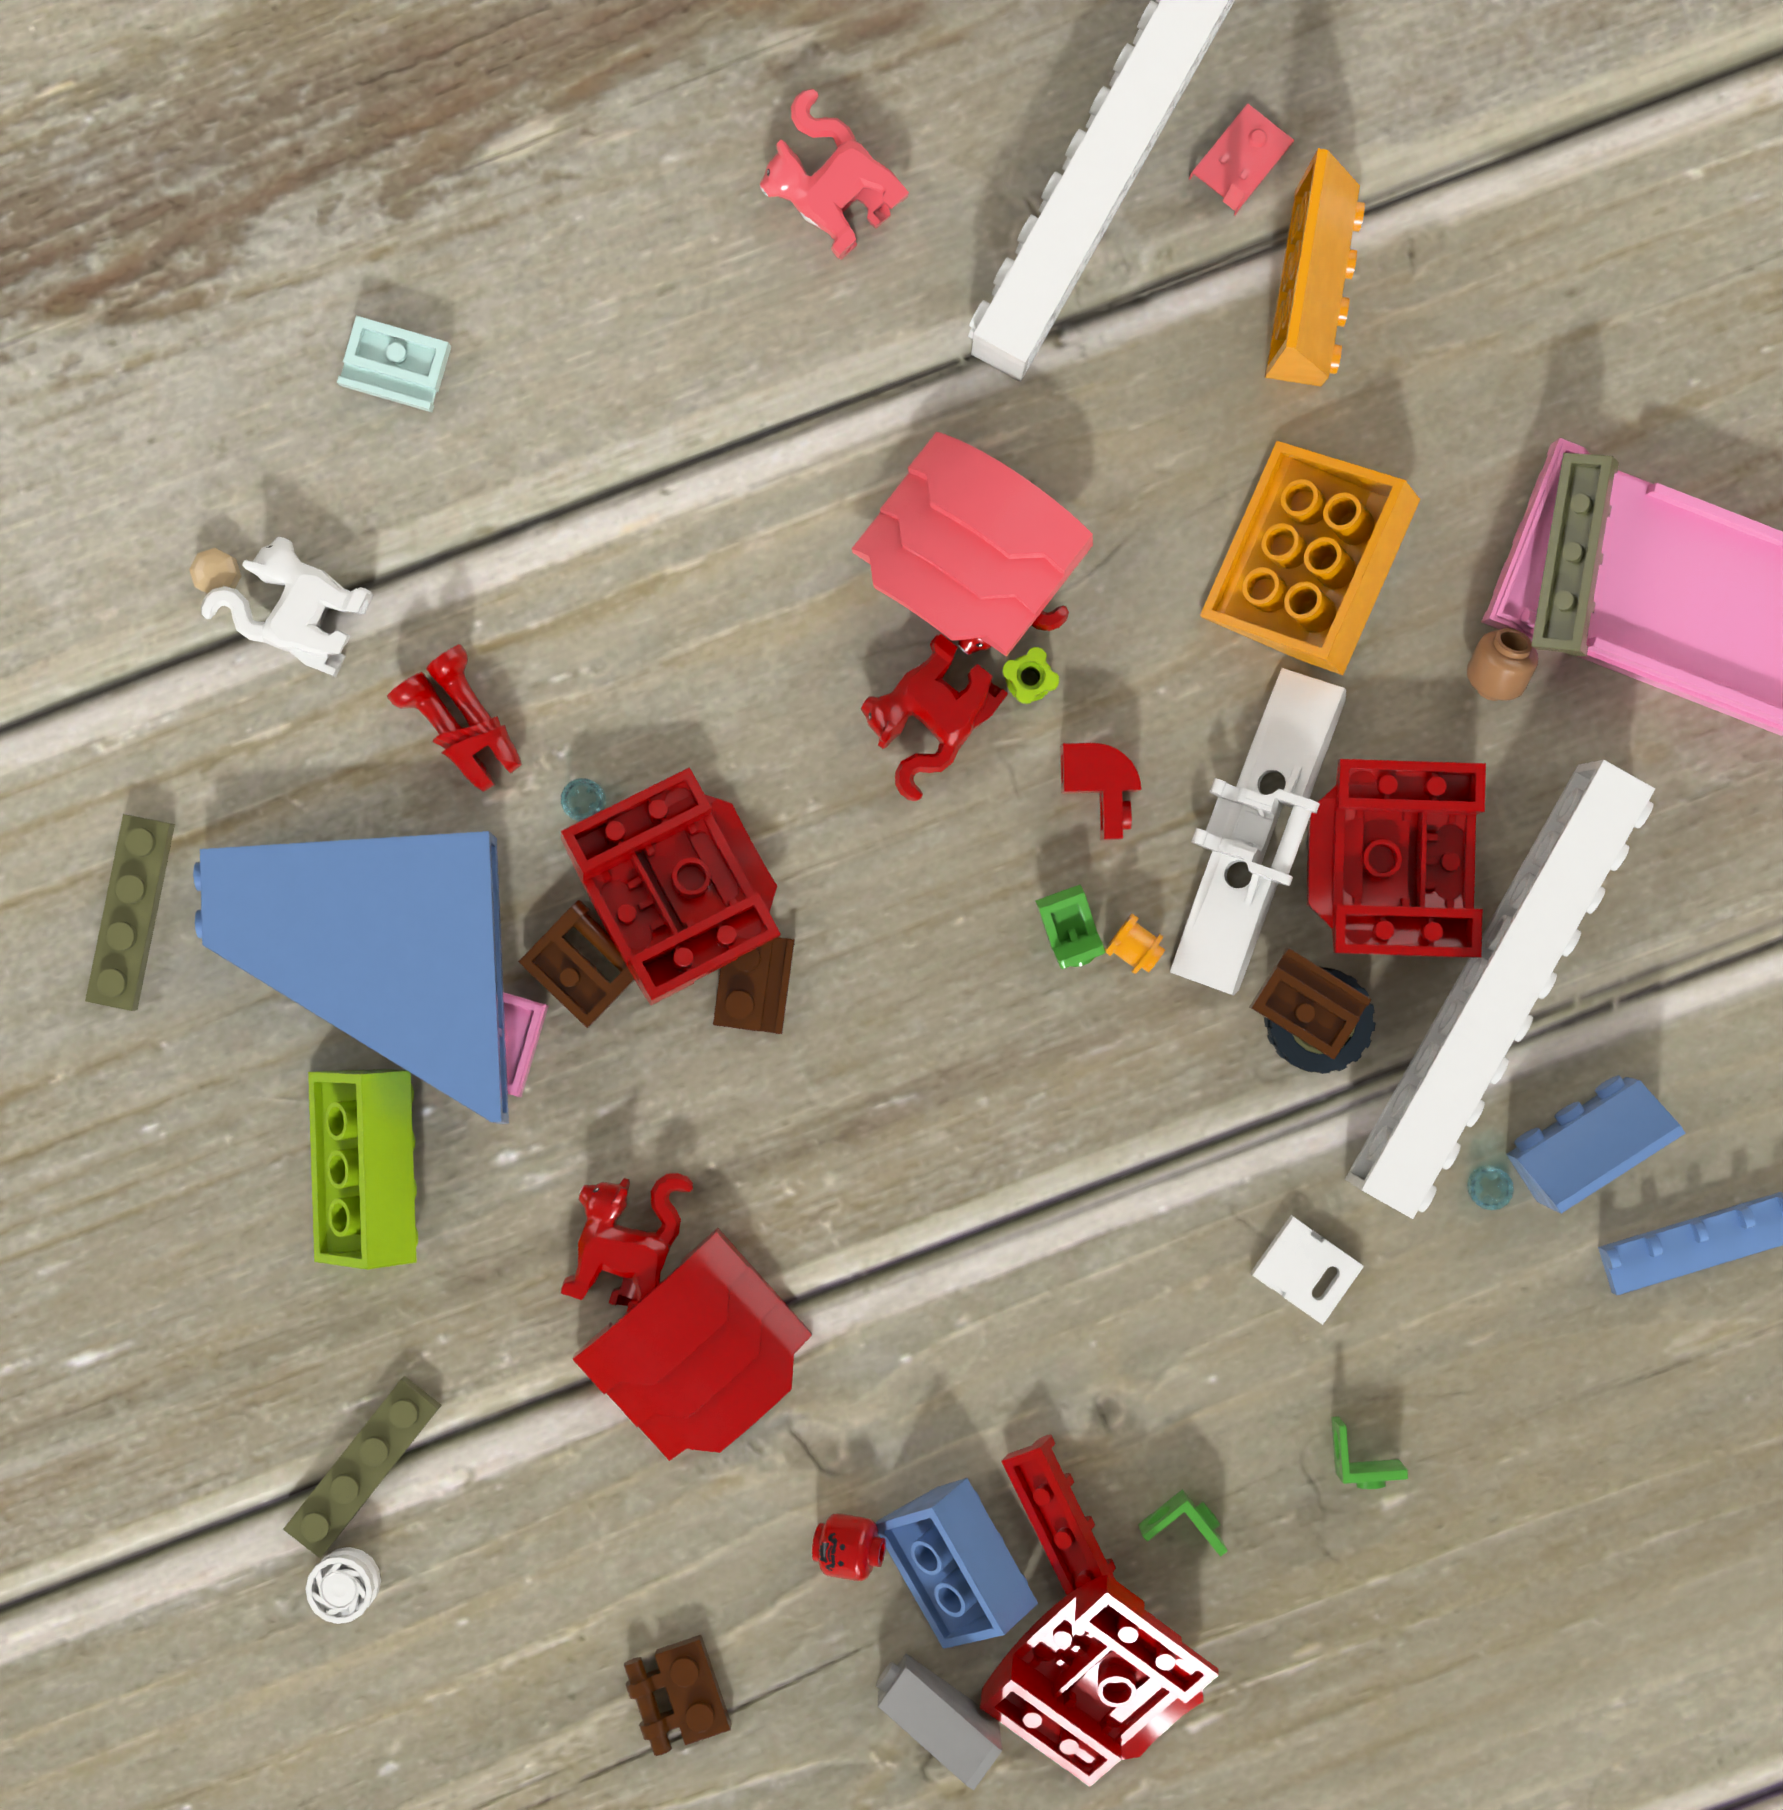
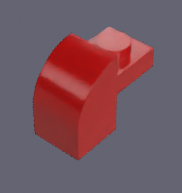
[1060,743,1142,840]

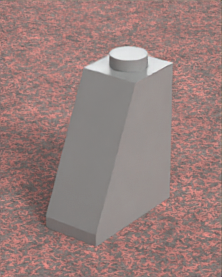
[876,1654,1002,1790]

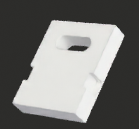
[1250,1215,1364,1325]

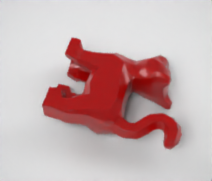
[861,634,1008,801]
[561,1173,693,1311]

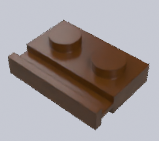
[713,937,795,1034]
[1249,948,1372,1060]

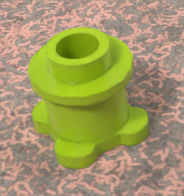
[1002,647,1059,704]

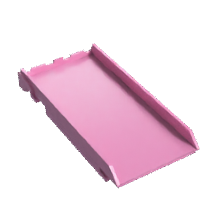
[1481,438,1783,736]

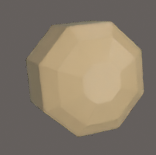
[189,548,241,594]

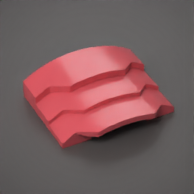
[851,432,1093,656]

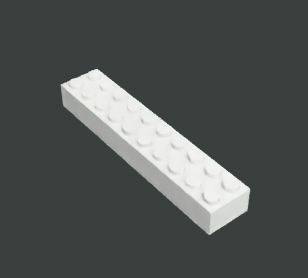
[968,0,1235,382]
[1345,760,1655,1219]

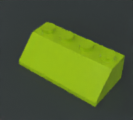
[308,1069,418,1270]

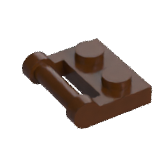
[518,900,635,1028]

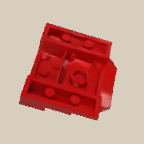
[1307,759,1486,958]
[561,767,781,1006]
[572,1228,812,1461]
[980,1574,1219,1787]

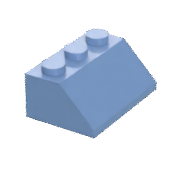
[1506,1075,1686,1213]
[875,1478,1038,1649]

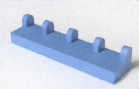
[1598,1192,1783,1295]

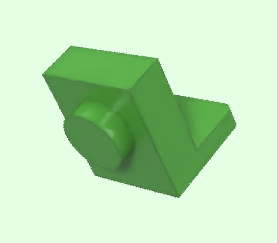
[1035,885,1106,969]

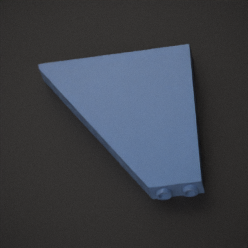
[193,831,509,1124]

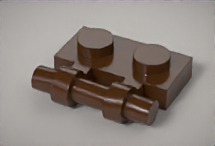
[624,1635,732,1756]

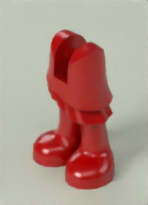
[387,644,522,792]

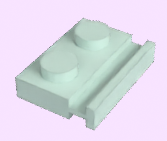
[337,315,452,412]

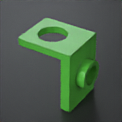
[1331,1416,1408,1489]
[1138,1489,1228,1557]

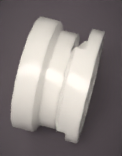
[305,1547,381,1624]

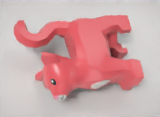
[759,89,909,260]

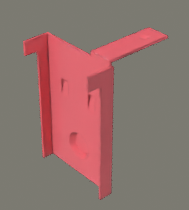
[1189,103,1294,215]

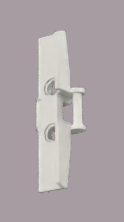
[1170,668,1346,996]

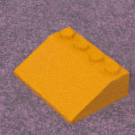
[1265,148,1365,387]
[1200,441,1421,675]

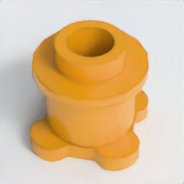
[1105,913,1165,974]

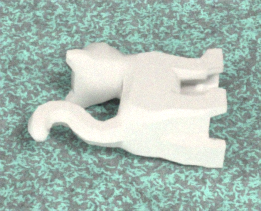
[201,537,373,677]

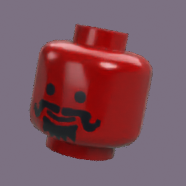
[812,1513,886,1581]

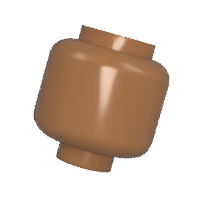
[1467,628,1538,701]

